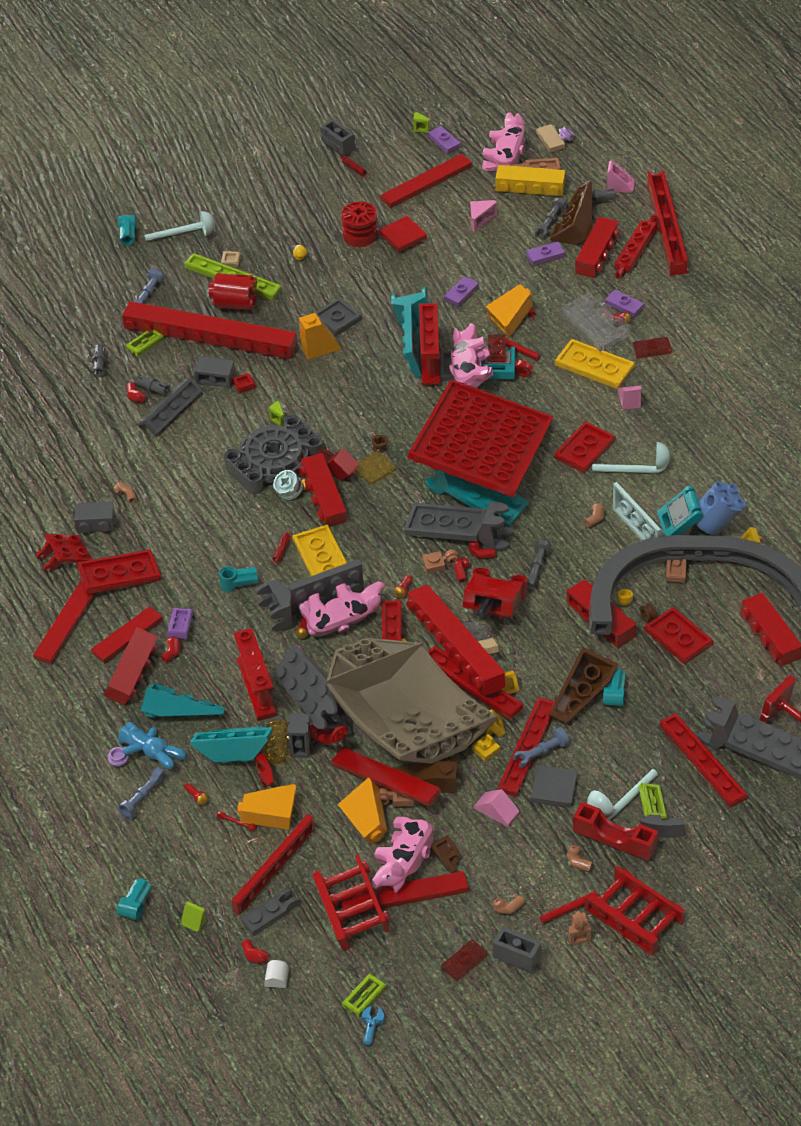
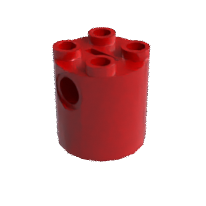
[208,273,257,310]

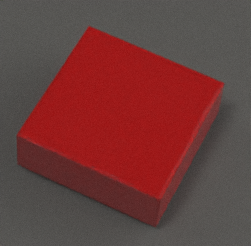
[232,373,256,394]

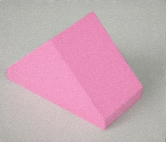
[607,160,635,193]
[470,200,497,232]
[618,386,641,410]
[474,789,519,827]

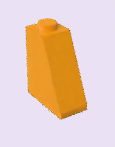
[486,284,533,338]
[299,313,341,360]
[338,777,388,845]
[237,784,296,830]

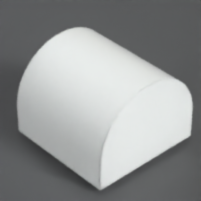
[264,960,289,988]

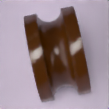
[371,435,388,453]
[640,603,657,622]

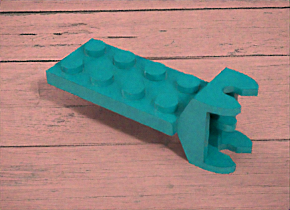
[391,287,432,378]
[426,469,529,528]

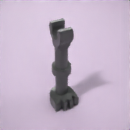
[535,197,568,240]
[527,539,551,591]

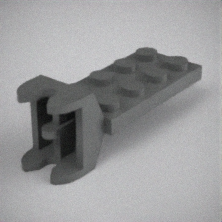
[404,502,514,551]
[256,559,364,631]
[273,643,352,736]
[697,697,801,779]

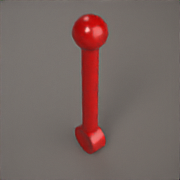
[217,811,256,831]

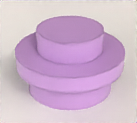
[559,126,574,141]
[108,747,128,766]

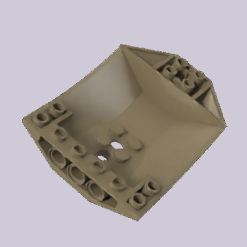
[327,638,497,763]

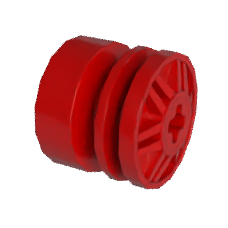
[341,201,378,247]

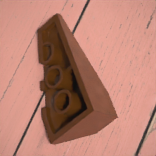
[550,180,592,245]
[549,647,618,724]
[376,758,459,793]

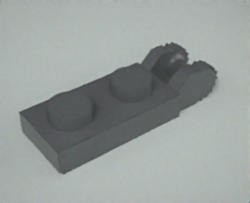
[240,888,300,936]

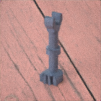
[132,268,164,304]
[513,727,570,768]
[118,767,165,820]

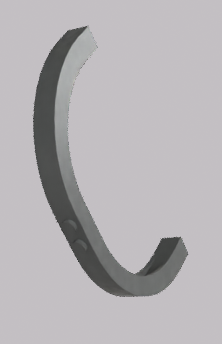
[589,535,801,635]

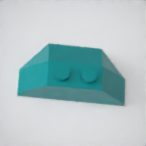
[190,727,273,763]

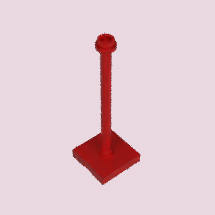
[759,675,801,724]

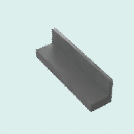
[136,377,202,435]

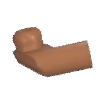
[114,482,137,504]
[584,503,605,528]
[567,845,593,872]
[493,895,525,914]

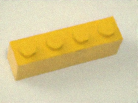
[495,165,565,196]

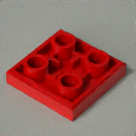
[379,216,427,252]

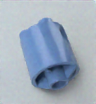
[695,481,746,535]

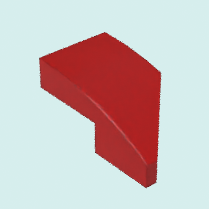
[255,753,274,786]

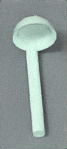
[144,211,215,242]
[592,442,670,473]
[587,769,658,820]

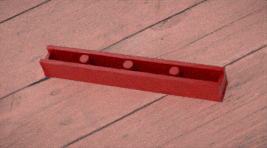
[647,170,688,276]

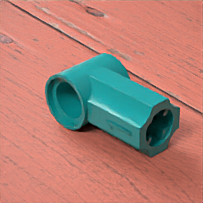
[118,215,136,246]
[219,566,258,592]
[603,668,626,707]
[117,878,152,921]

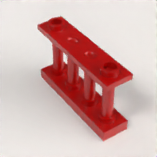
[419,303,440,385]
[233,628,277,722]
[312,854,391,951]
[585,865,685,956]

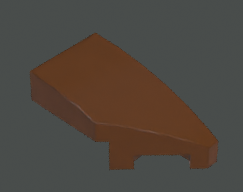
[430,835,459,873]

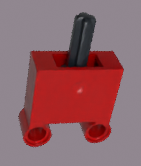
[463,567,528,620]

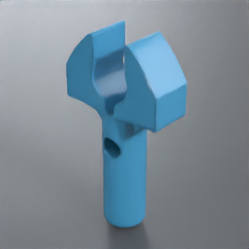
[362,1006,385,1045]

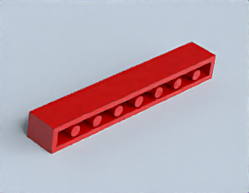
[406,584,506,696]

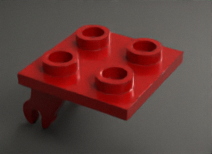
[36,534,92,572]

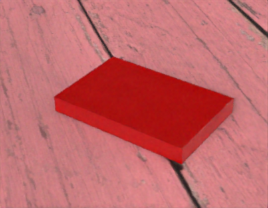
[554,421,616,474]
[644,607,714,665]

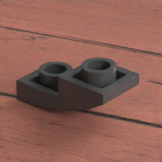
[640,814,685,838]

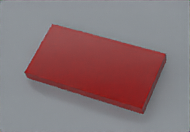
[77,549,161,594]

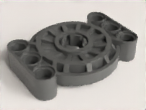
[224,414,323,494]

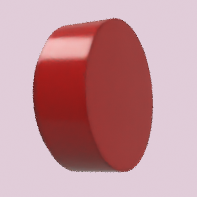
[515,360,533,377]

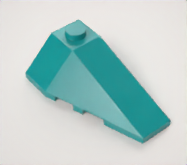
[141,682,226,718]

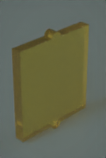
[355,450,397,485]

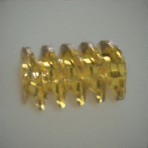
[263,720,289,765]

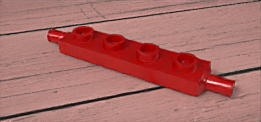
[614,215,658,279]

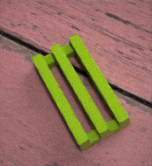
[125,330,164,357]
[638,783,667,821]
[342,973,386,1018]

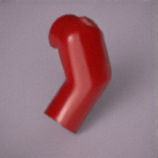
[127,383,146,403]
[468,541,495,559]
[454,558,470,582]
[160,636,180,663]
[241,940,269,963]

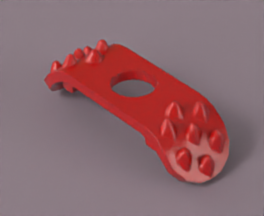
[310,724,349,744]

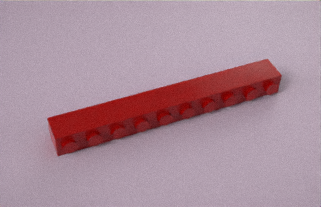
[122,301,297,359]

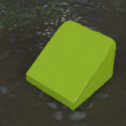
[413,112,430,133]
[269,401,284,426]
[181,901,207,932]

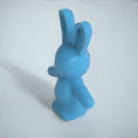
[118,722,187,769]

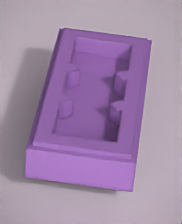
[428,126,461,154]
[526,242,565,266]
[444,276,479,307]
[605,290,644,318]
[168,608,193,639]

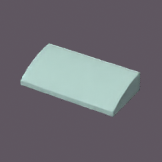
[613,482,666,540]

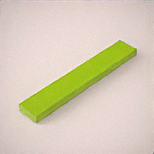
[184,253,282,300]

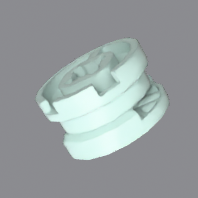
[273,470,303,500]

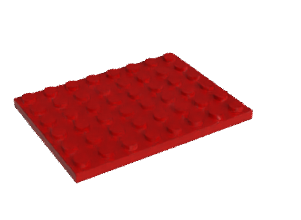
[407,379,554,498]

